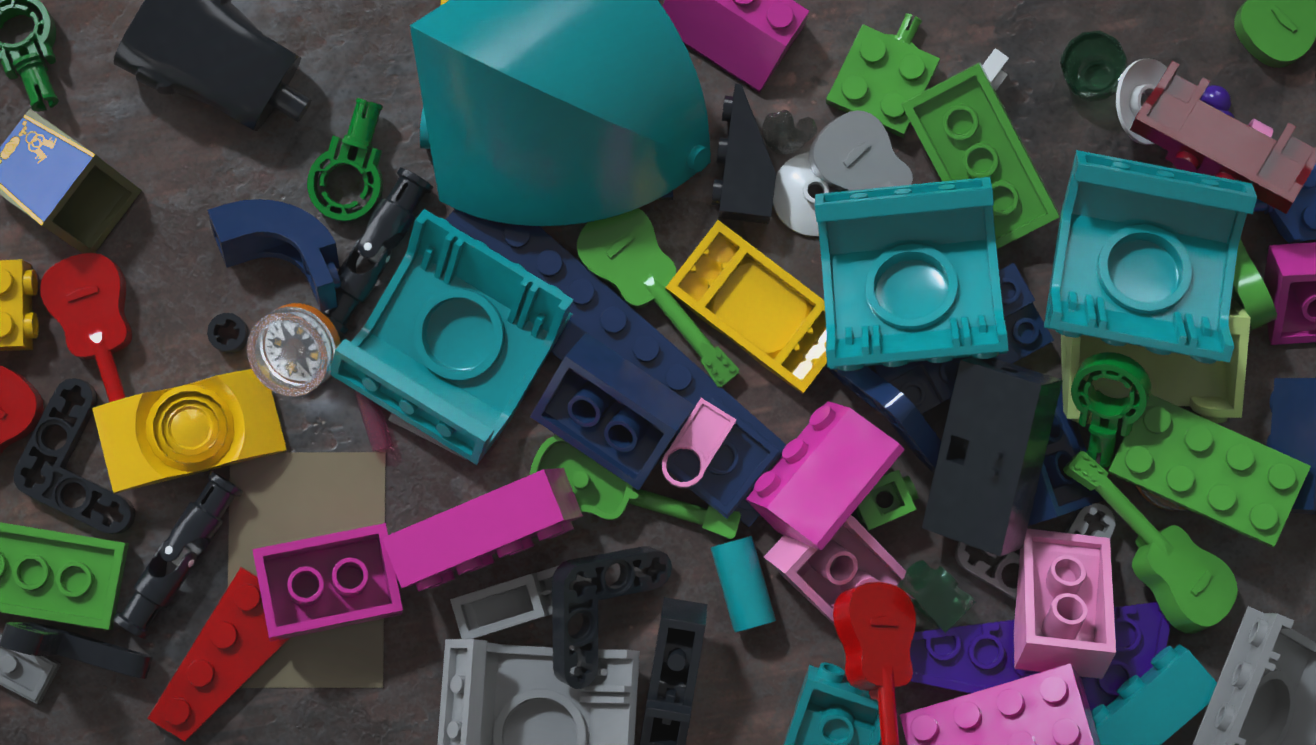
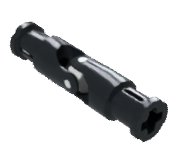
[319,167,434,335]
[113,471,244,640]

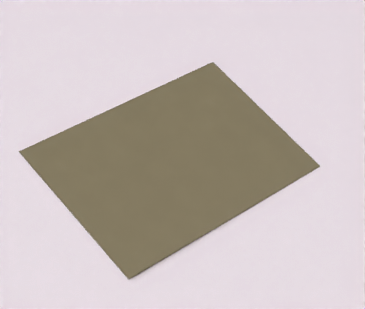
[228,452,386,688]

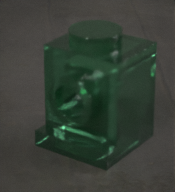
[896,560,976,633]

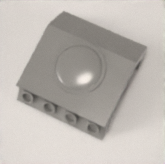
[1193,606,1316,745]
[437,639,640,745]

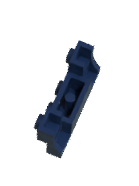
[870,263,1054,415]

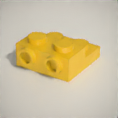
[0,259,39,351]

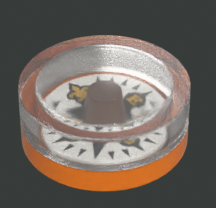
[247,303,341,396]

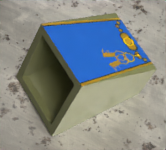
[0,109,142,254]

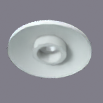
[1116,58,1167,145]
[773,152,841,237]

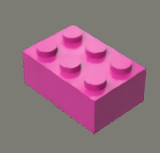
[252,523,403,642]

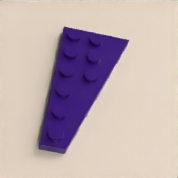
[910,602,1171,711]

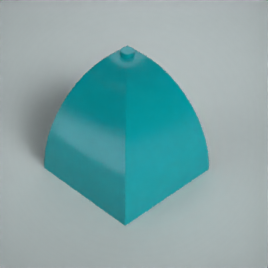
[410,0,711,226]

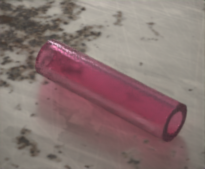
[353,389,394,452]

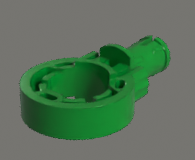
[0,0,59,112]
[307,98,383,221]
[1071,352,1152,468]

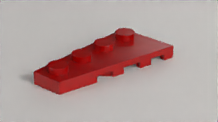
[147,567,291,742]

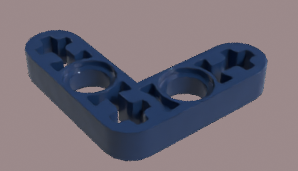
[825,363,942,473]

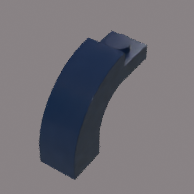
[207,199,341,312]

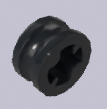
[207,313,250,354]

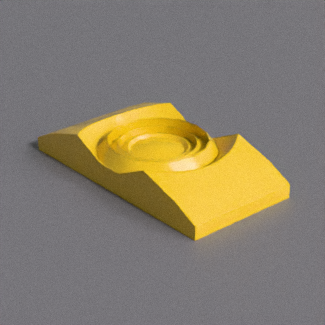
[665,220,827,394]
[92,367,287,494]

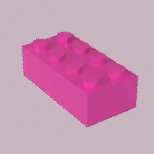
[382,468,583,592]
[900,663,1100,745]

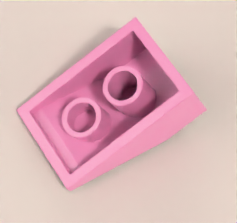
[764,515,924,624]
[1014,529,1116,679]

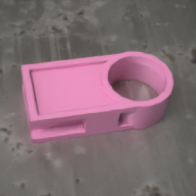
[662,398,736,488]

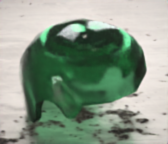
[1060,30,1128,102]

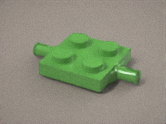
[826,14,940,138]

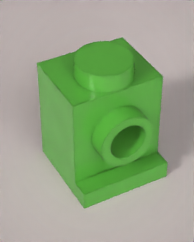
[855,469,919,531]

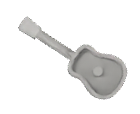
[809,110,913,191]

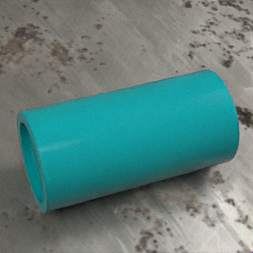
[710,536,776,632]

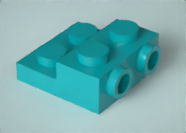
[783,662,881,745]

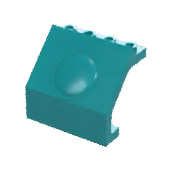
[1044,150,1257,364]
[815,177,1009,371]
[330,209,574,465]

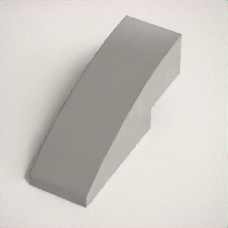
[450,566,591,639]

